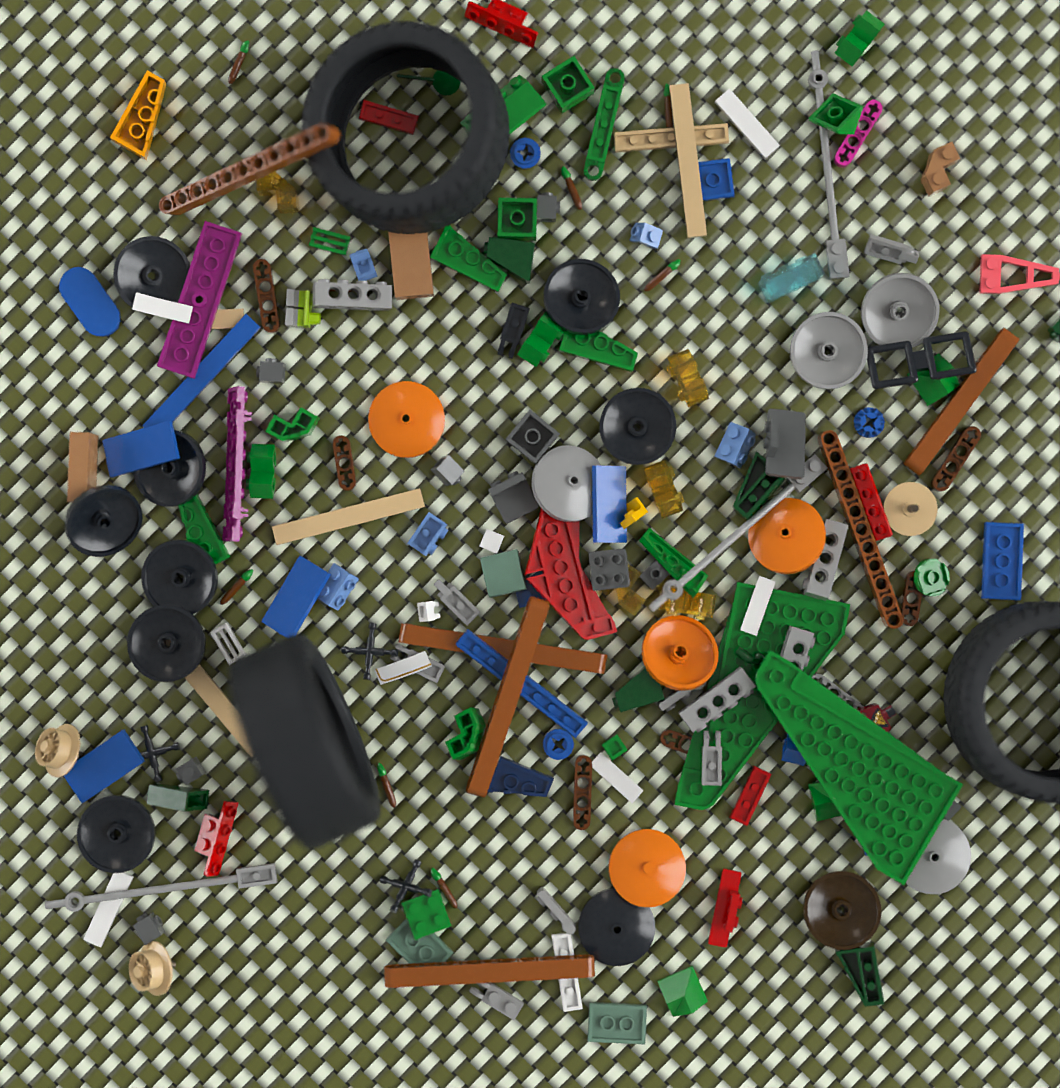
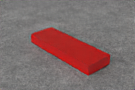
[358,100,419,135]
[729,766,772,826]

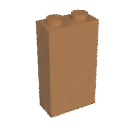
[388,232,434,300]
[67,432,98,503]

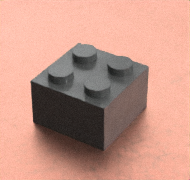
[505,409,560,465]

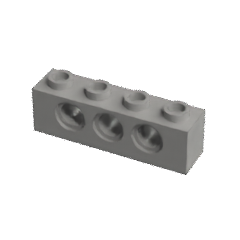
[313,279,392,311]
[802,519,848,601]
[780,626,816,671]
[678,667,756,732]

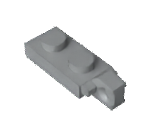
[864,234,919,264]
[434,579,480,625]

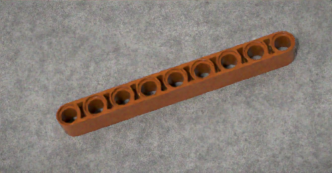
[903,327,1019,476]

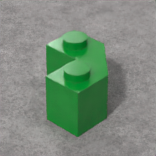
[834,11,885,67]
[517,311,565,367]
[265,407,320,442]
[246,444,276,499]
[445,707,486,760]

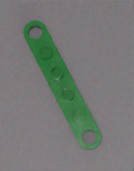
[584,68,625,181]

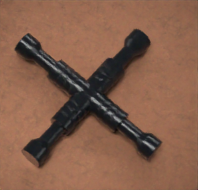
[341,623,398,680]
[140,725,180,782]
[380,859,432,913]

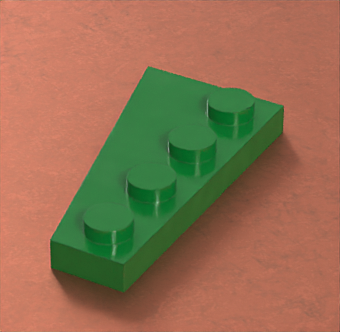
[430,225,507,293]
[559,331,638,372]
[178,494,231,565]
[639,528,708,598]

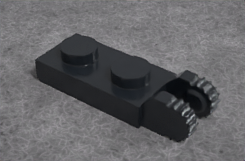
[497,303,530,359]

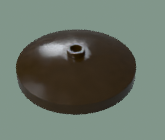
[803,871,881,950]

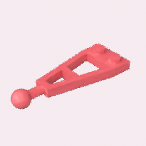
[979,254,1060,294]

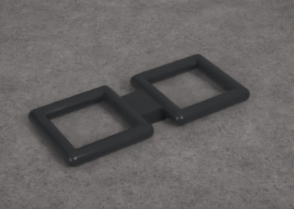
[867,331,977,389]

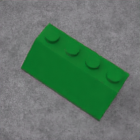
[460,75,547,134]

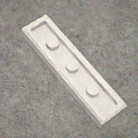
[714,88,780,159]
[83,872,134,948]
[552,932,583,1012]

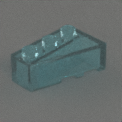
[757,253,825,304]

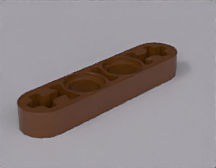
[253,259,280,334]
[931,426,981,492]
[573,754,592,830]

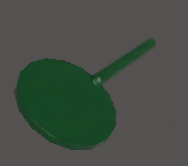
[396,70,461,96]

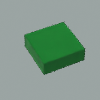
[601,734,628,761]

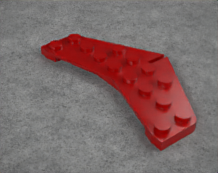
[525,508,617,640]

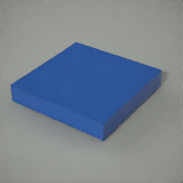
[698,158,735,201]

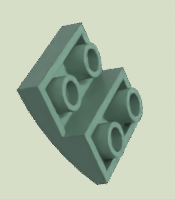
[480,549,526,598]

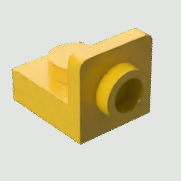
[620,497,648,529]

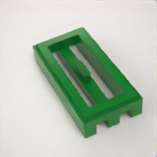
[309,227,351,256]

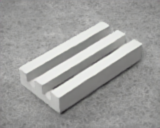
[210,622,246,665]

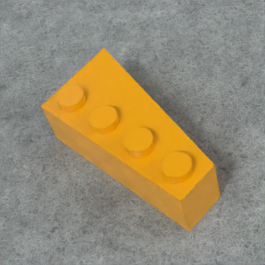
[110,70,167,161]

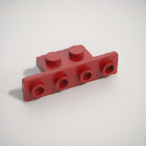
[464,0,538,48]
[850,463,893,541]
[194,801,239,876]
[708,868,743,948]

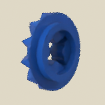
[510,138,541,169]
[854,407,885,438]
[543,729,574,760]

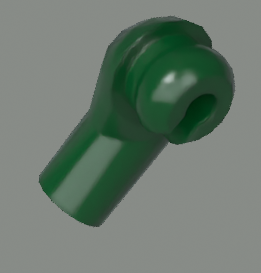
[735,647,765,665]

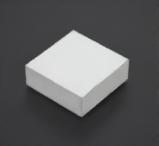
[479,529,504,554]

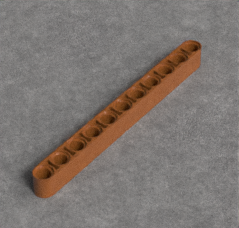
[159,124,340,216]
[818,430,903,629]
[466,596,550,798]
[398,623,608,674]
[384,954,595,988]

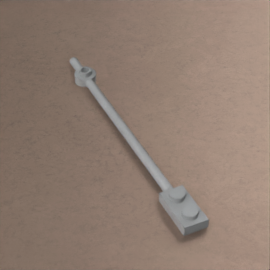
[808,50,849,280]
[648,454,827,612]
[45,863,278,912]

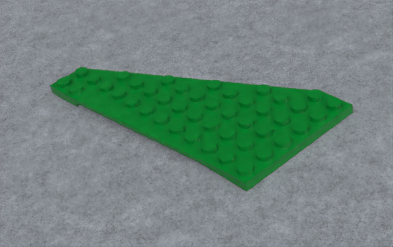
[674,582,850,810]
[755,650,963,885]

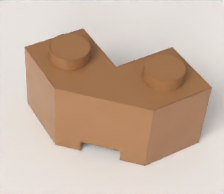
[921,142,960,197]

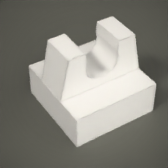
[417,601,440,622]

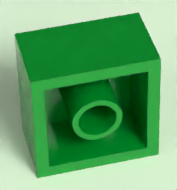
[541,56,595,114]
[498,197,537,241]
[401,889,452,940]

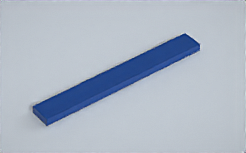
[143,314,261,428]
[455,629,588,738]

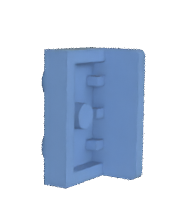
[715,422,756,468]
[407,512,449,556]
[318,563,359,610]

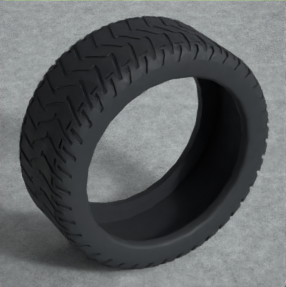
[301,21,510,234]
[943,601,1060,804]
[229,634,380,849]

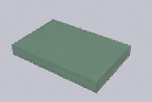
[386,919,454,963]
[587,1002,647,1045]

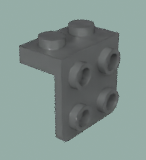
[488,471,539,523]
[589,549,630,591]

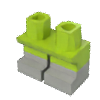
[285,289,321,328]

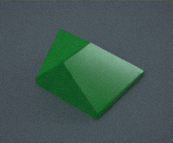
[808,93,863,135]
[907,353,960,406]
[808,781,841,821]
[657,966,708,1017]

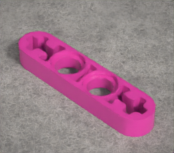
[834,100,882,168]

